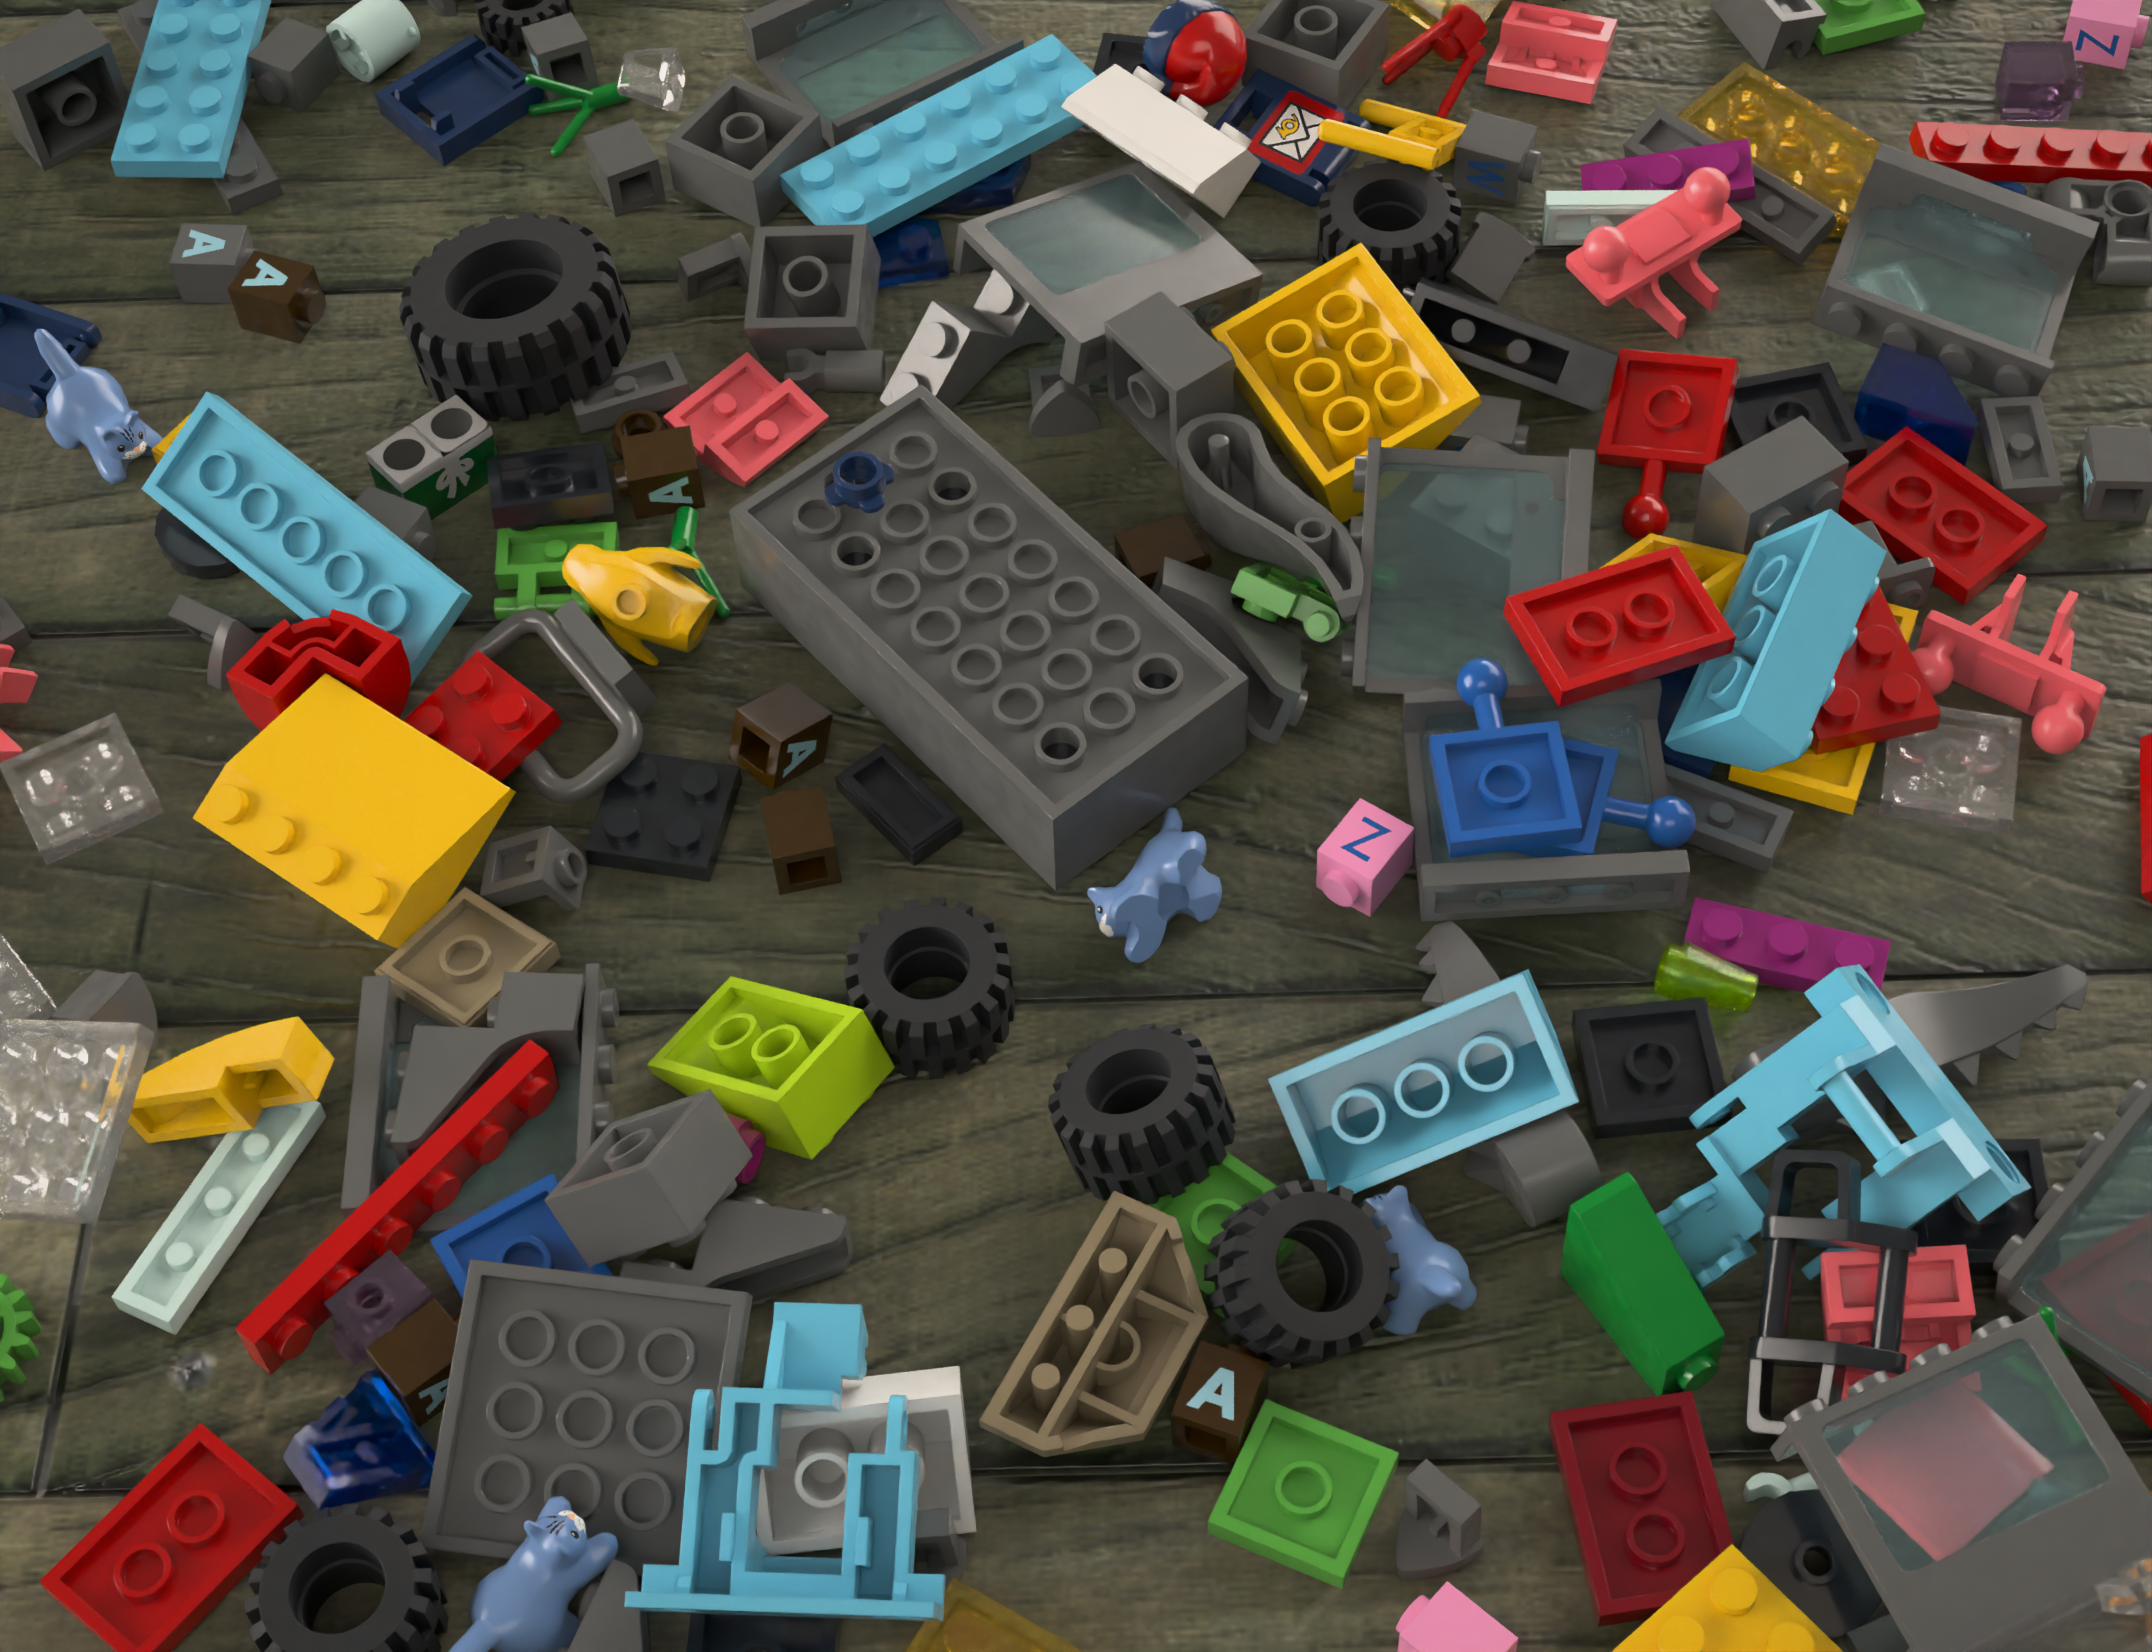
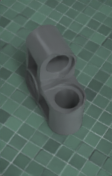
[2040,177,2152,287]

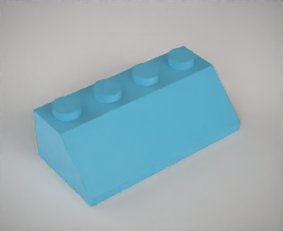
[1664,509,1887,772]
[1268,969,1579,1194]

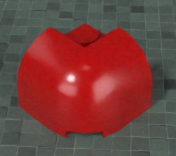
[226,609,411,732]

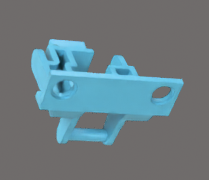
[1656,964,2032,1293]
[624,1302,946,1622]

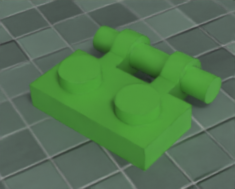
[494,522,620,622]
[1230,561,1351,642]

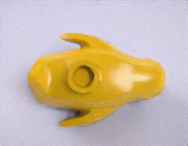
[562,544,718,666]

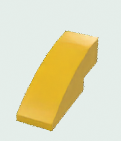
[110,1016,335,1144]

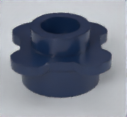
[824,451,895,513]

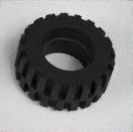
[399,213,632,422]

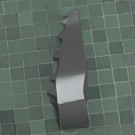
[1175,412,1364,626]
[1415,920,1604,1228]
[1731,964,2089,1148]

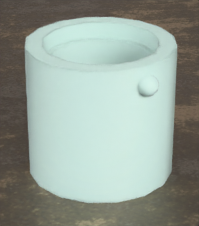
[326,0,421,82]

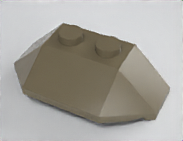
[979,1191,1209,1457]

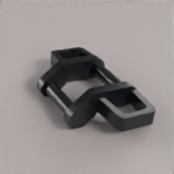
[1747,1149,1919,1441]

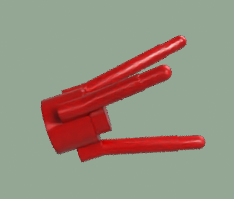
[1382,4,1487,119]

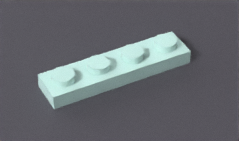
[112,1101,327,1335]

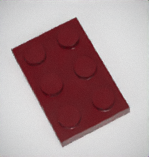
[1548,1391,1734,1627]

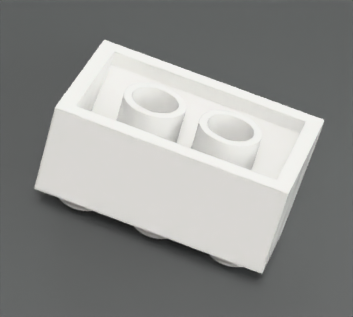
[1061,64,1261,218]
[756,1366,977,1556]

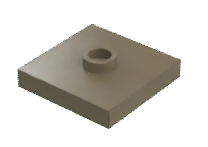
[374,887,561,1028]

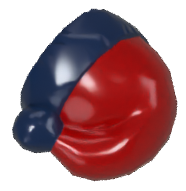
[1143,0,1247,108]

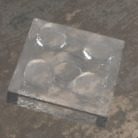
[1878,706,2022,835]
[0,713,165,865]

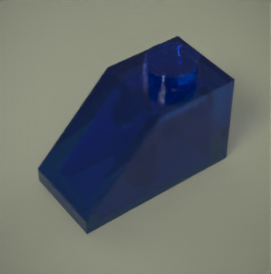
[1854,343,1978,467]

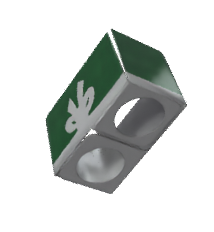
[365,395,499,520]

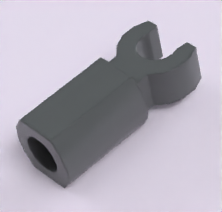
[784,348,886,394]

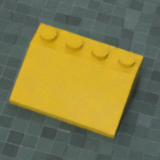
[1211,243,1482,523]
[193,673,516,949]

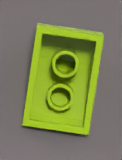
[647,976,895,1160]

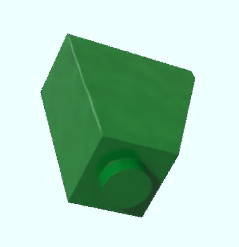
[1559,1172,1725,1396]

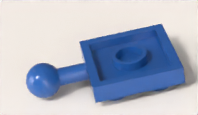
[1428,658,1583,858]
[1505,726,1696,858]
[429,1173,613,1301]

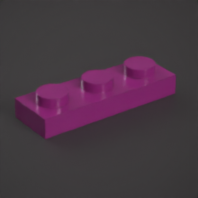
[1580,138,1756,203]
[1679,897,1891,993]

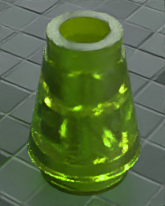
[1653,941,1758,1013]

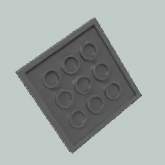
[420,1259,753,1577]

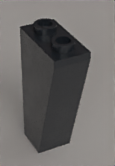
[1402,277,1619,412]

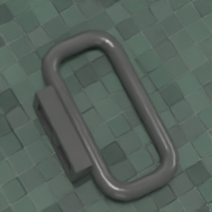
[458,598,659,804]

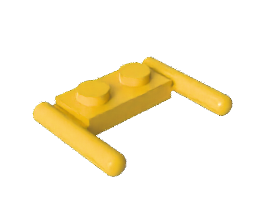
[1318,99,1466,172]

